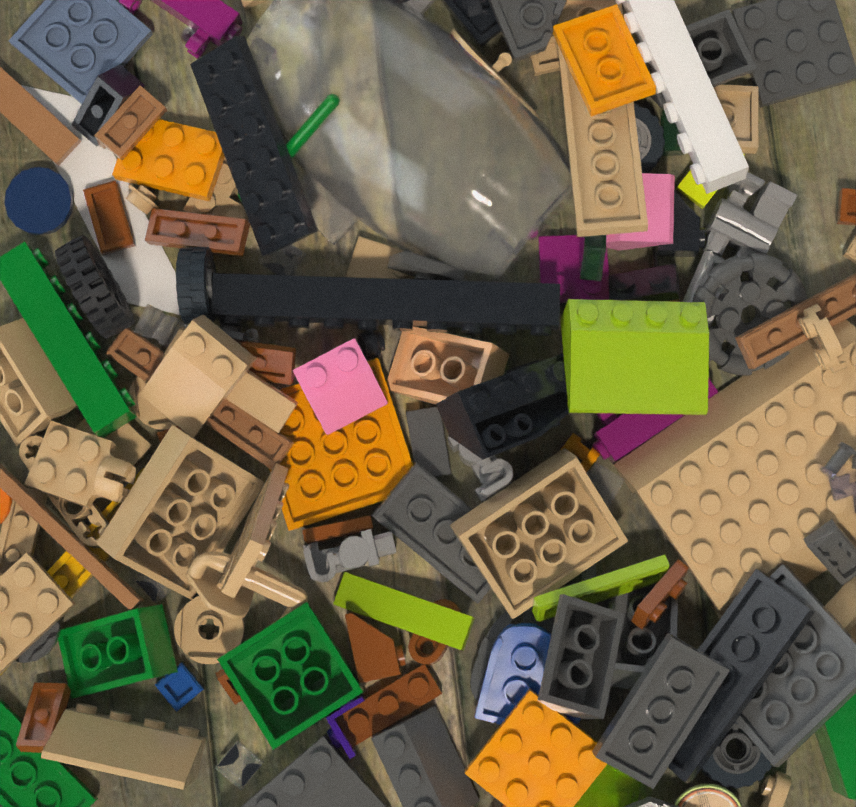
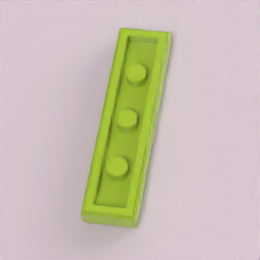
[532,554,670,622]
[333,572,475,651]

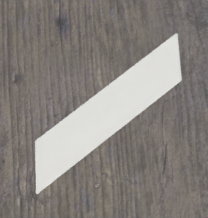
[21,85,180,315]

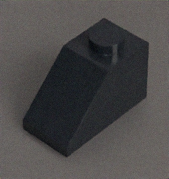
[72,64,146,147]
[654,191,705,257]

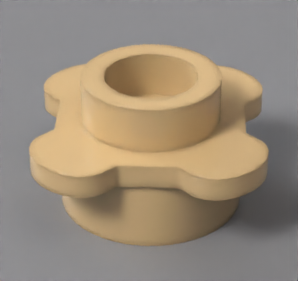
[126,184,159,215]

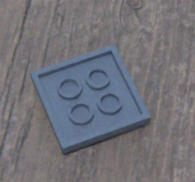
[9,0,153,105]

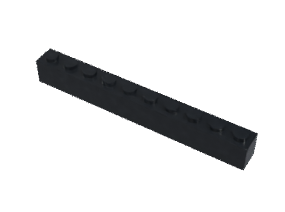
[211,273,560,336]

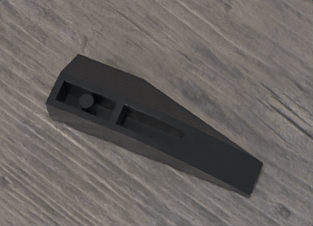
[436,353,569,460]

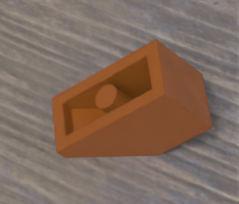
[345,612,406,683]

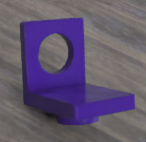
[326,694,365,759]

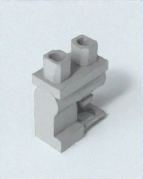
[703,172,797,272]
[448,437,513,503]
[303,529,397,583]

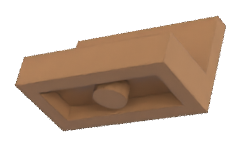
[94,86,167,161]

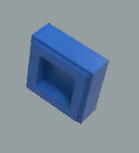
[155,662,205,712]

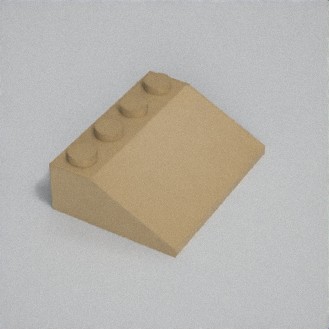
[96,425,265,600]
[450,448,628,619]
[41,703,207,790]

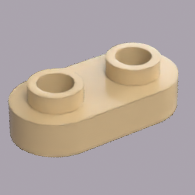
[760,771,792,807]

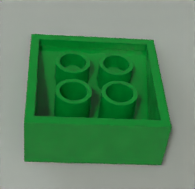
[217,602,365,750]

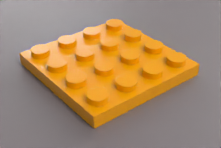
[269,358,413,531]

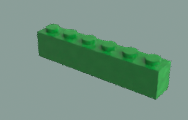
[0,241,137,438]

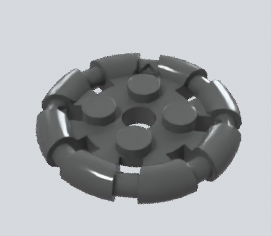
[692,253,808,376]

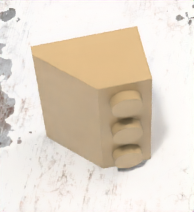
[0,318,77,447]

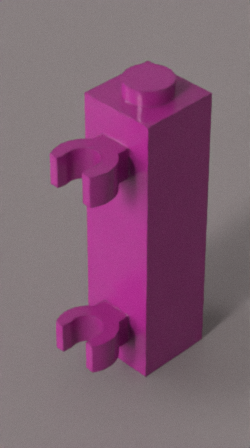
[119,0,243,59]
[593,379,718,463]

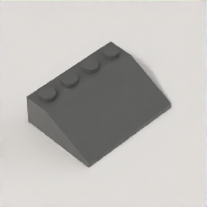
[240,733,387,807]

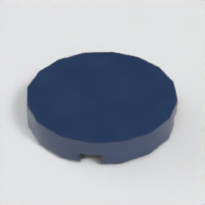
[4,167,74,235]

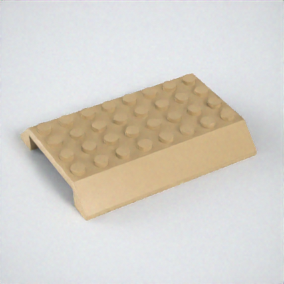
[613,320,856,619]

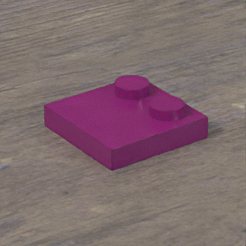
[538,235,609,305]

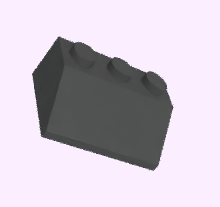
[645,9,757,108]
[538,594,625,719]
[371,705,480,807]

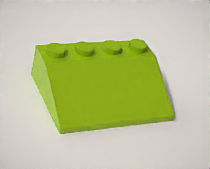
[560,299,709,415]

